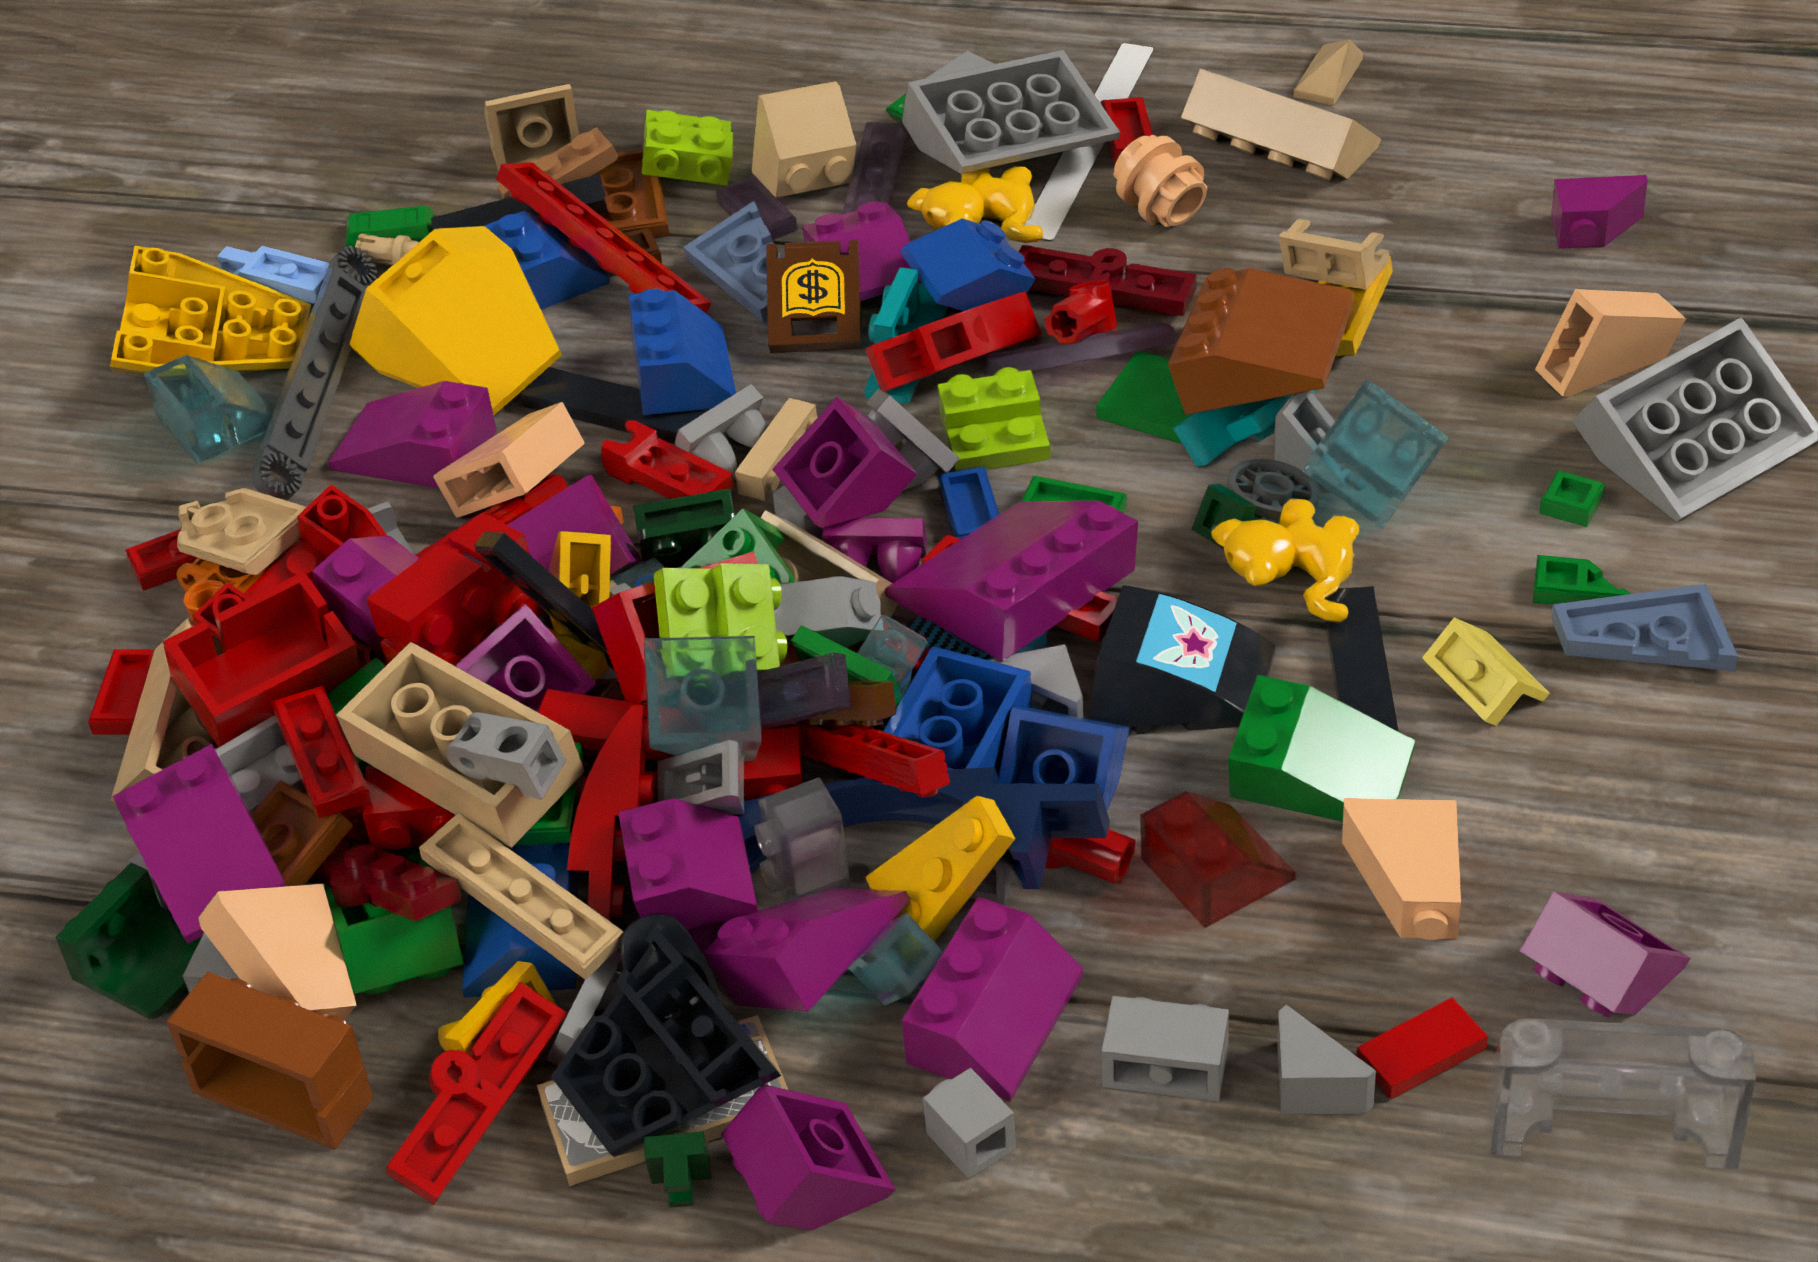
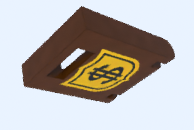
[766,240,862,353]

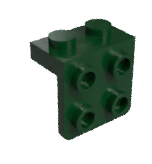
[633,488,737,570]
[56,862,202,1019]

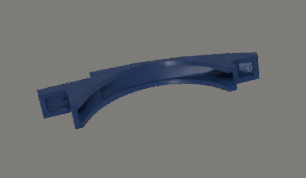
[734,767,1110,889]

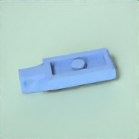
[217,246,329,304]

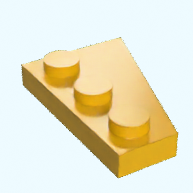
[865,796,1016,959]

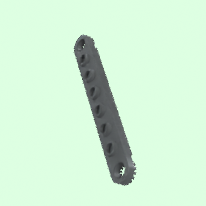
[251,246,377,501]

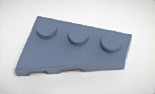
[683,201,782,323]
[1551,584,1738,671]

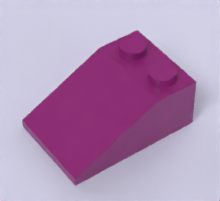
[328,381,497,489]
[113,744,287,944]
[703,888,911,1012]

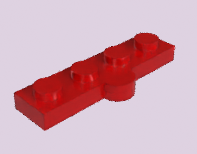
[385,982,568,1206]

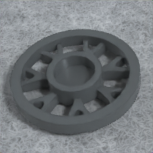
[1227,459,1320,520]

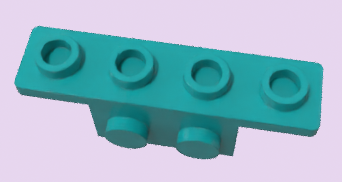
[864,267,951,404]
[1174,390,1316,467]

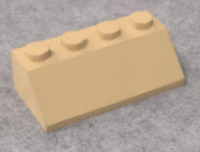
[1181,69,1381,181]
[111,618,224,802]

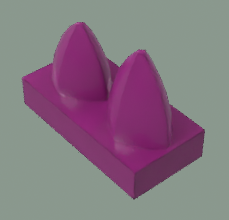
[822,518,928,583]

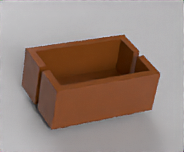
[166,971,374,1150]

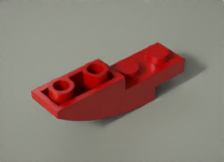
[865,291,1042,392]
[567,705,657,925]

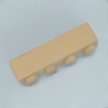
[735,398,818,501]

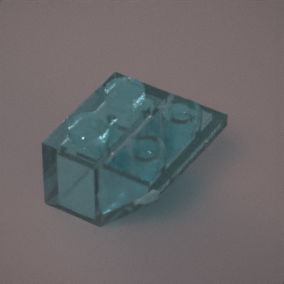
[144,355,273,464]
[1302,379,1449,529]

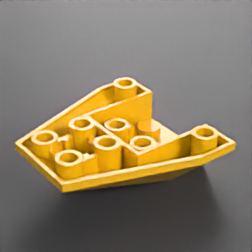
[349,226,562,416]
[110,246,311,379]

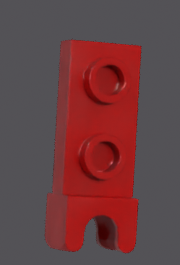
[601,420,734,499]

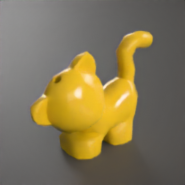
[907,167,1043,243]
[1211,499,1359,623]

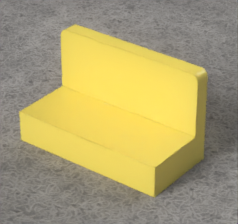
[1422,617,1550,726]

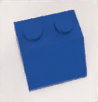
[484,210,609,310]
[900,218,1035,311]
[998,707,1130,811]

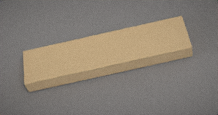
[419,813,624,980]

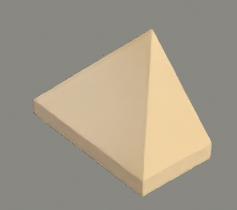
[1293,40,1363,106]

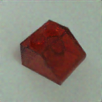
[1140,791,1296,928]

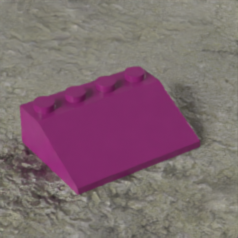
[886,501,1138,661]

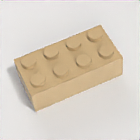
[336,642,585,848]

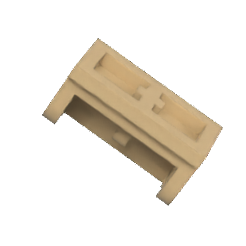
[1278,219,1390,290]

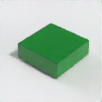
[1539,470,1605,527]

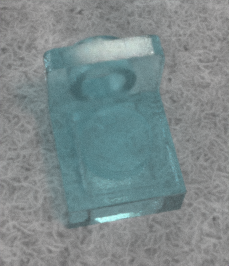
[857,615,927,696]

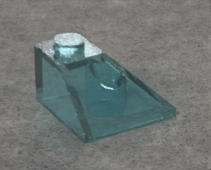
[644,636,762,761]

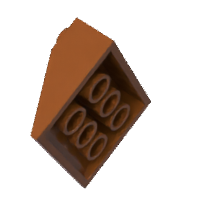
[1168,268,1355,415]

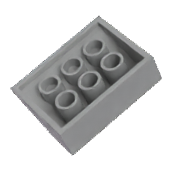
[902,50,1120,174]
[1572,317,1818,522]

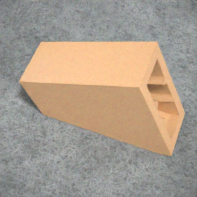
[1535,289,1686,397]
[433,402,585,518]
[1342,798,1461,940]
[198,884,357,1020]

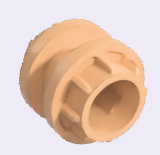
[1113,135,1207,227]

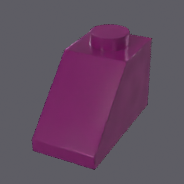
[1551,175,1648,249]

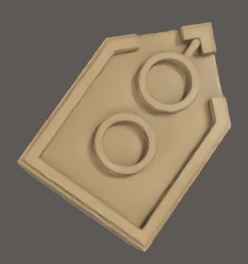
[177,488,306,575]

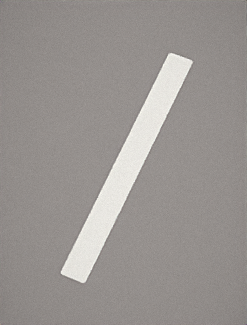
[1025,43,1153,240]

